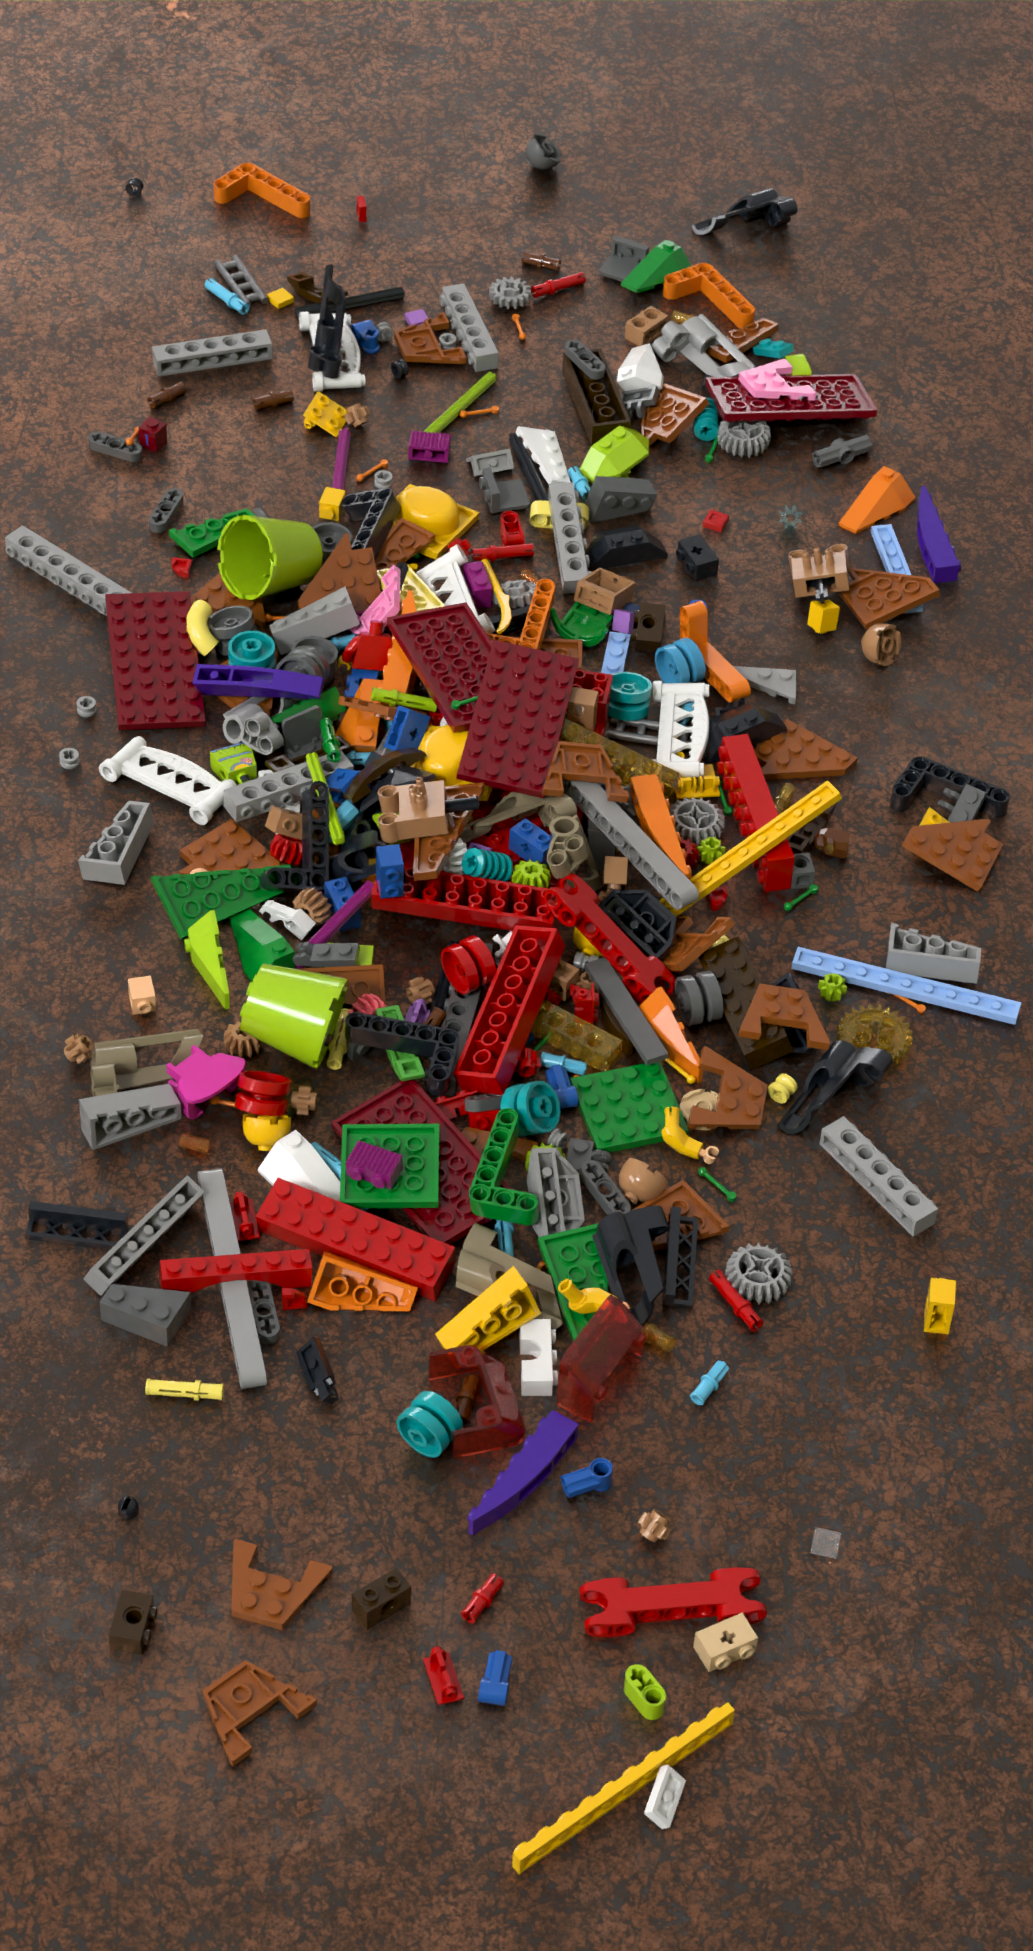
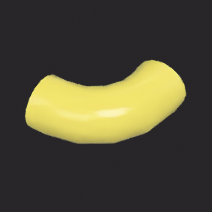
[186,600,219,656]

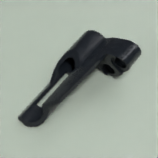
[692,188,798,235]
[308,264,346,379]
[329,820,387,884]
[777,1040,893,1134]
[592,1206,670,1332]

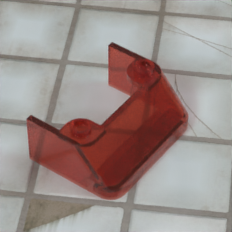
[556,1295,647,1422]
[428,1345,526,1458]

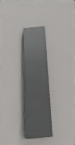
[584,957,668,1065]

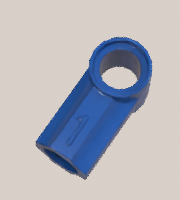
[545,1064,578,1109]
[561,1458,613,1498]
[478,1650,512,1706]

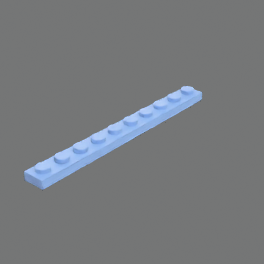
[791,947,1021,1025]

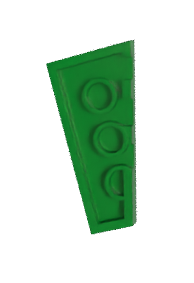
[169,508,256,558]

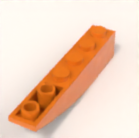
[378,590,417,706]
[629,774,692,879]

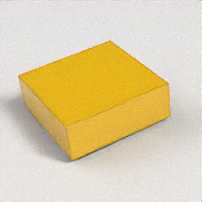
[267,288,294,309]

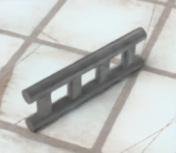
[214,255,269,306]
[607,717,692,750]

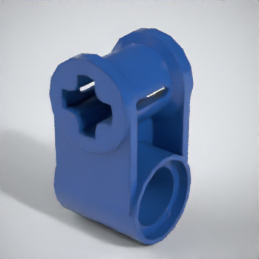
[351,319,380,354]

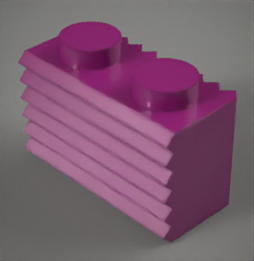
[408,430,451,463]
[463,561,493,609]
[346,1140,403,1189]

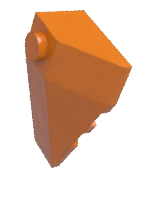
[838,466,916,534]
[335,679,383,752]
[639,987,703,1083]
[307,1251,418,1311]

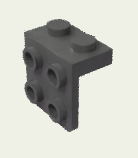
[599,235,649,281]
[479,468,530,513]
[282,705,323,759]

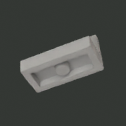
[466,449,514,477]

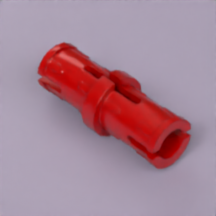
[461,1573,504,1624]

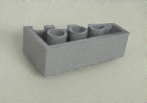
[269,586,360,655]
[78,801,154,885]
[886,922,981,984]
[79,1084,182,1150]

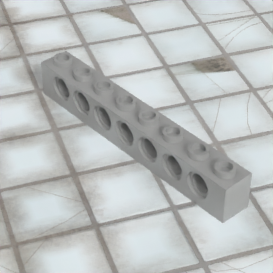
[5,525,131,616]

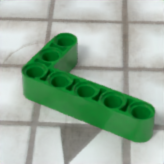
[469,1108,540,1225]

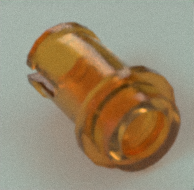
[519,569,541,584]
[179,1132,211,1154]

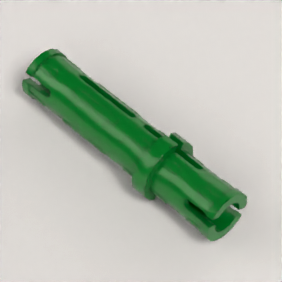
[319,718,341,763]

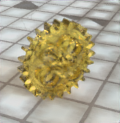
[836,1004,913,1064]

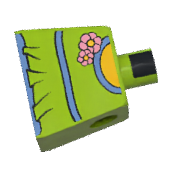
[210,742,257,785]

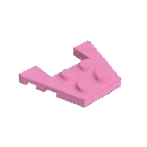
[738,359,816,401]
[346,564,400,636]

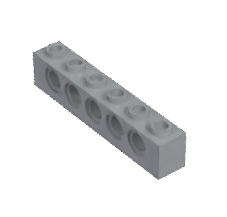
[439,284,498,372]
[152,329,272,376]
[548,482,591,594]
[224,750,354,822]
[820,1116,938,1237]
[83,1175,205,1296]

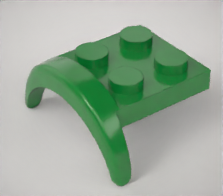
[550,601,614,647]

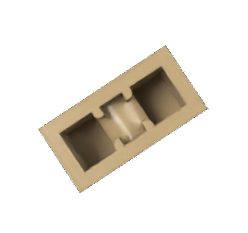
[693,1613,758,1672]

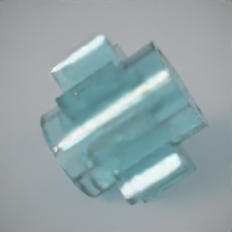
[778,505,802,529]

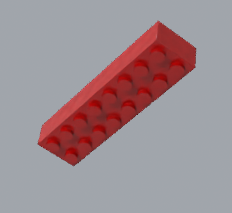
[717,734,795,892]
[453,925,565,1095]
[255,1177,456,1301]

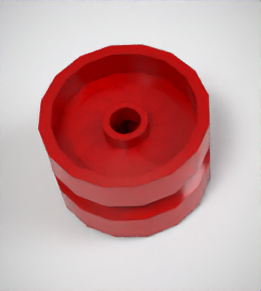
[441,935,496,995]
[234,1070,292,1116]

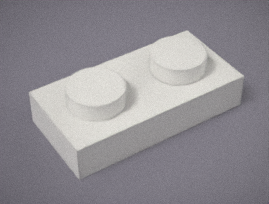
[644,1765,686,1829]

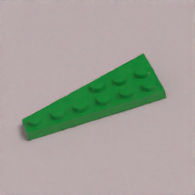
[150,865,298,939]
[537,1223,608,1369]

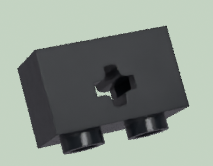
[676,534,719,581]

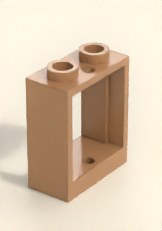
[574,568,636,615]

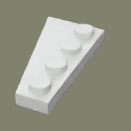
[516,426,570,484]

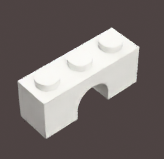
[519,1319,558,1396]

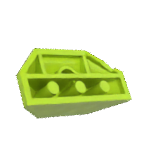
[580,426,649,484]

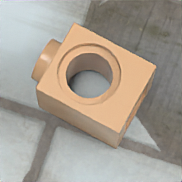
[128,976,156,1015]

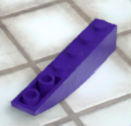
[917,486,961,583]
[192,664,324,699]
[467,1410,579,1535]

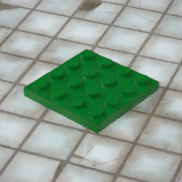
[570,1061,689,1153]
[340,1124,440,1208]

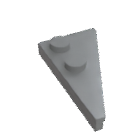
[733,666,796,704]

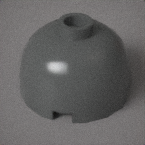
[525,133,562,171]

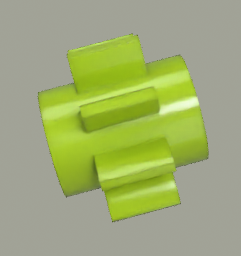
[698,837,725,865]
[818,973,847,1002]

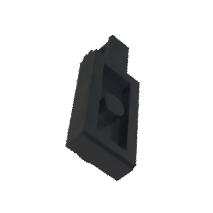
[296,1337,339,1405]

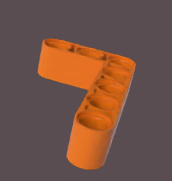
[213,163,310,218]
[663,263,755,329]
[487,579,555,650]
[680,601,751,702]

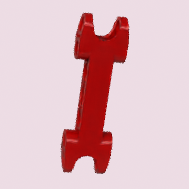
[544,873,676,1005]
[579,1567,767,1637]

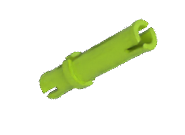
[371,687,437,713]

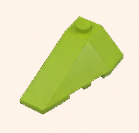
[184,910,230,1009]

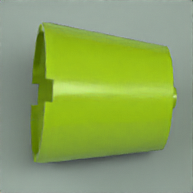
[217,515,323,600]
[240,963,349,1069]

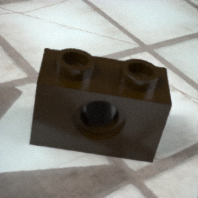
[632,602,665,651]
[352,1568,411,1630]
[109,1590,158,1655]

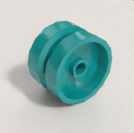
[228,631,276,669]
[608,672,652,721]
[500,1081,560,1137]
[396,1391,463,1458]

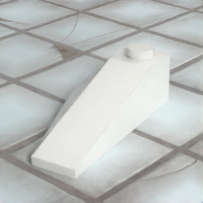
[617,343,664,392]
[258,1130,340,1201]

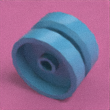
[655,637,706,683]

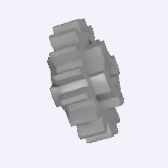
[489,277,531,309]
[493,580,536,609]

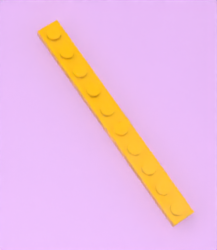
[659,780,842,917]
[512,1703,735,1874]

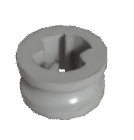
[376,322,394,342]
[439,333,457,350]
[374,470,393,489]
[76,696,96,717]
[59,748,79,769]
[547,1128,569,1151]

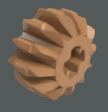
[293,888,332,927]
[224,1020,264,1058]

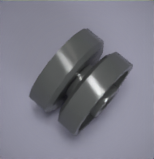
[312,522,352,567]
[207,606,258,655]
[291,636,338,688]
[276,645,330,701]
[675,970,723,1027]

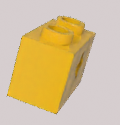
[924,1278,956,1334]

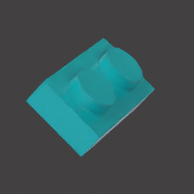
[753,339,794,359]

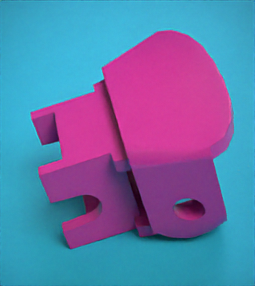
[166,1045,246,1119]

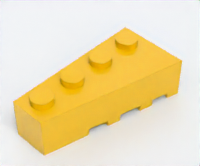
[435,1266,541,1367]

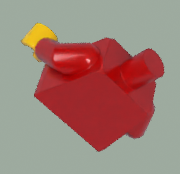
[338,620,393,671]

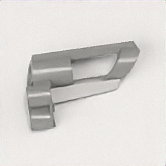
[652,314,755,377]
[223,697,293,755]

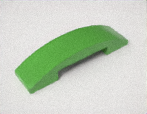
[376,1005,425,1081]

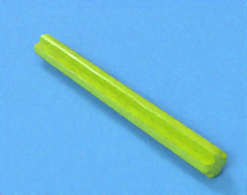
[424,372,496,433]
[306,752,345,845]

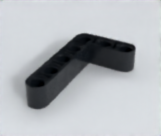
[341,488,401,561]
[890,756,1010,818]
[259,781,329,893]
[345,1012,459,1096]

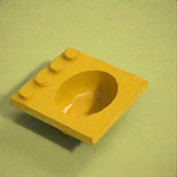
[390,484,479,560]
[410,724,493,801]

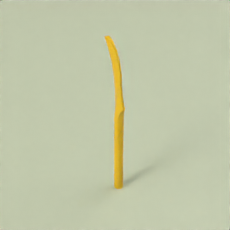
[482,559,512,635]

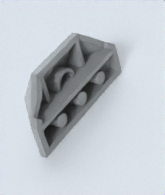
[527,1148,585,1237]

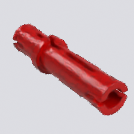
[531,272,586,298]
[471,543,534,562]
[709,1270,764,1332]

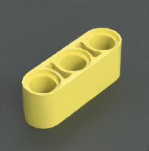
[530,500,589,529]

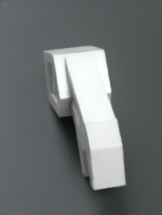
[259,900,316,941]

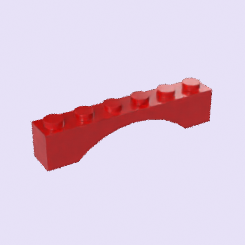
[159,1249,312,1294]

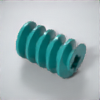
[693,398,719,441]
[462,848,513,882]

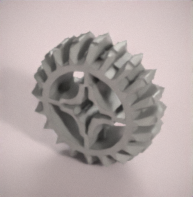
[717,420,771,458]
[669,796,725,848]
[725,1242,792,1304]

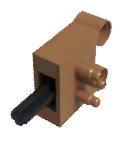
[788,544,850,604]
[378,777,479,843]

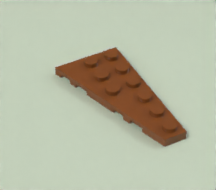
[413,782,485,881]
[633,1180,730,1251]

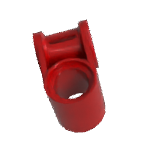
[500,511,525,546]

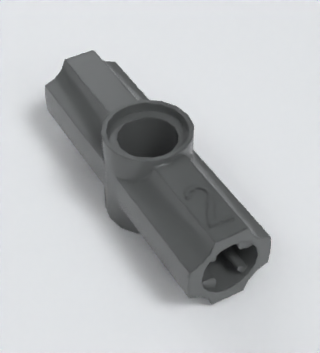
[812,435,873,468]

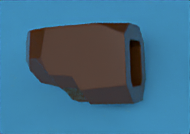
[813,828,850,858]

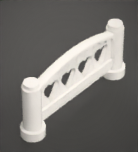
[299,312,365,392]
[416,544,495,633]
[646,681,710,778]
[99,736,236,825]

